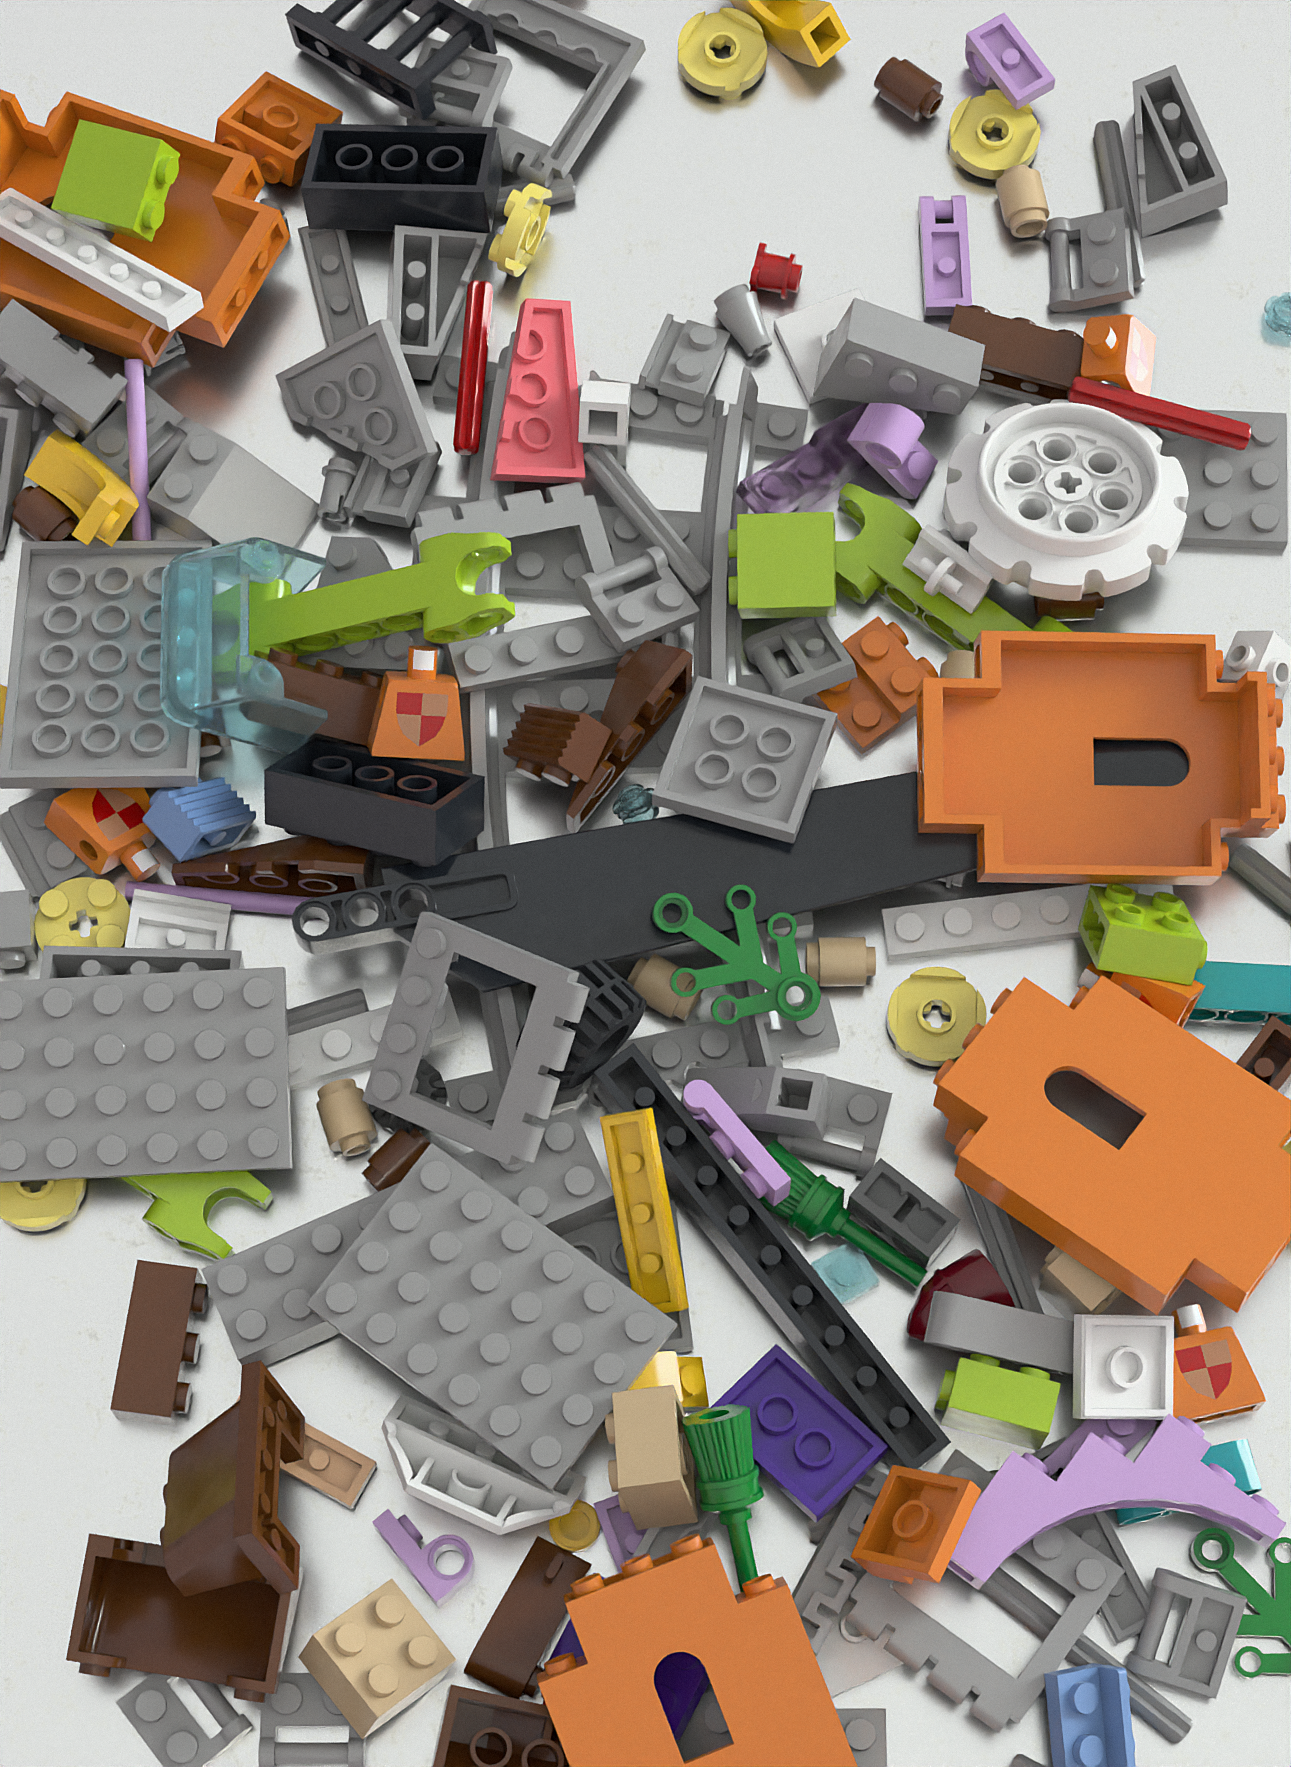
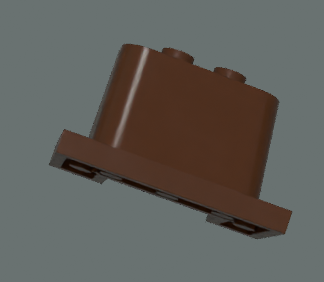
[160,1360,305,1597]

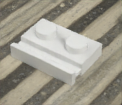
[124,888,231,950]

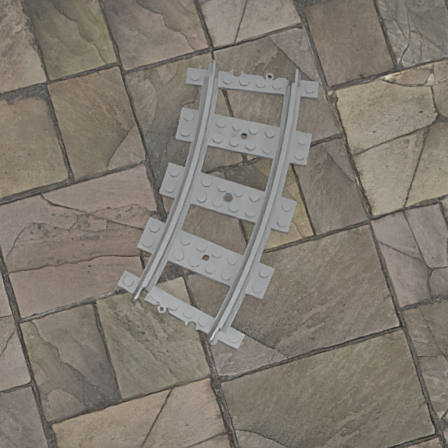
[407,331,840,1125]

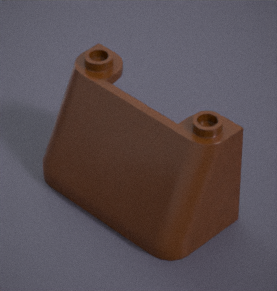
[66,1533,304,1703]

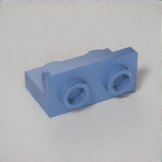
[1044,1663,1136,1767]

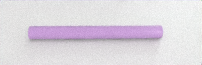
[124,359,152,541]
[125,881,314,915]

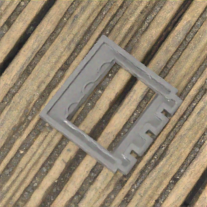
[406,0,646,188]
[410,482,640,694]
[362,912,590,1165]
[632,1392,888,1657]
[845,1449,1126,1733]

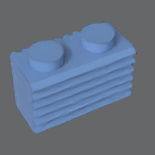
[142,777,256,863]

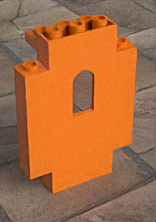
[0,89,291,368]
[916,630,1286,885]
[933,975,1291,1316]
[537,1534,858,1767]

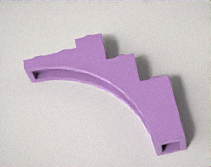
[947,1414,1287,1590]

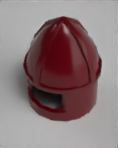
[907,1249,1016,1342]

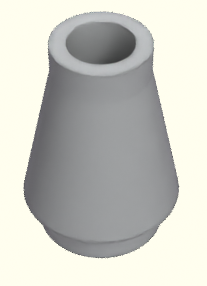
[714,284,772,357]

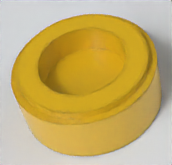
[549,1500,600,1553]

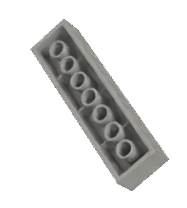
[201,1107,616,1366]

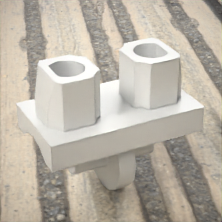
[903,524,994,614]

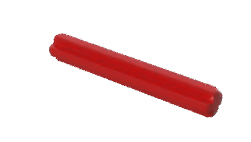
[453,280,493,455]
[1068,376,1251,451]

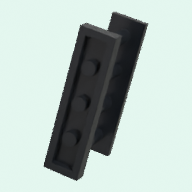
[285,0,498,121]

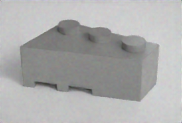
[1132,65,1228,238]
[387,225,487,380]
[813,297,985,415]
[0,299,128,439]

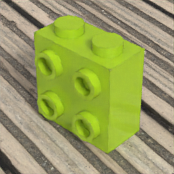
[51,119,180,242]
[728,512,837,619]
[1078,883,1208,986]
[934,1354,1061,1450]

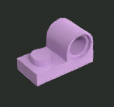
[965,12,1055,110]
[847,403,939,499]
[372,1509,475,1609]

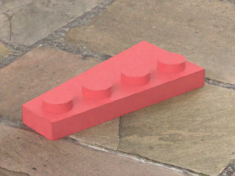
[490,298,586,484]

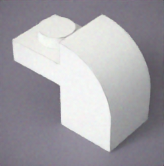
[578,380,631,466]

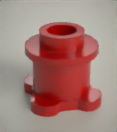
[749,242,803,300]

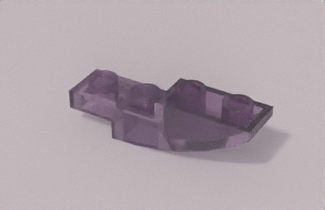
[736,402,870,514]

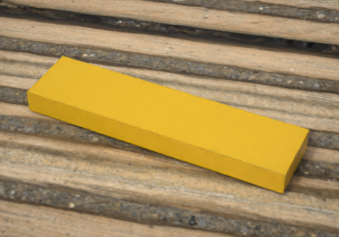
[599,1108,689,1313]

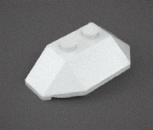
[381,1394,587,1535]

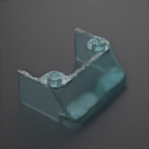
[160,537,328,755]

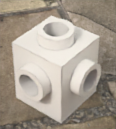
[1217,630,1291,700]

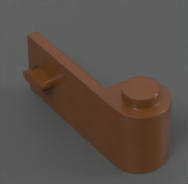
[464,1536,592,1700]

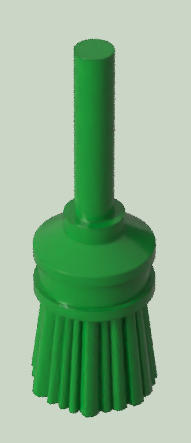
[758,1140,928,1288]
[681,1404,764,1593]

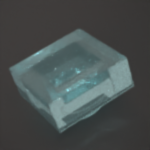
[811,1242,880,1305]

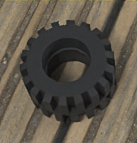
[516,958,647,1092]

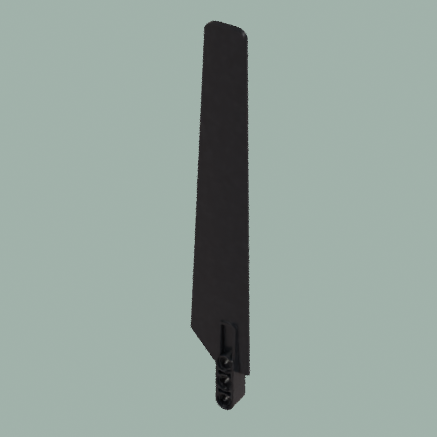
[292,739,1189,993]

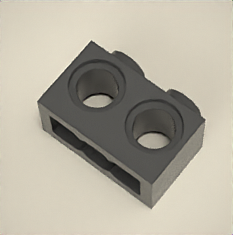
[846,1158,961,1270]

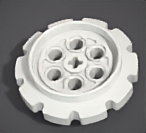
[943,399,1189,601]

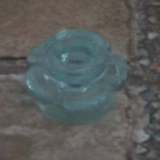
[1264,292,1291,337]
[612,784,659,824]

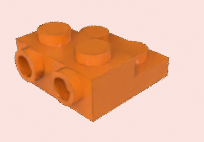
[214,71,343,187]
[812,616,939,755]
[850,1465,981,1585]

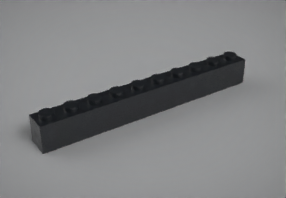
[590,1043,951,1470]

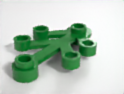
[652,884,821,1025]
[1191,1528,1291,1680]

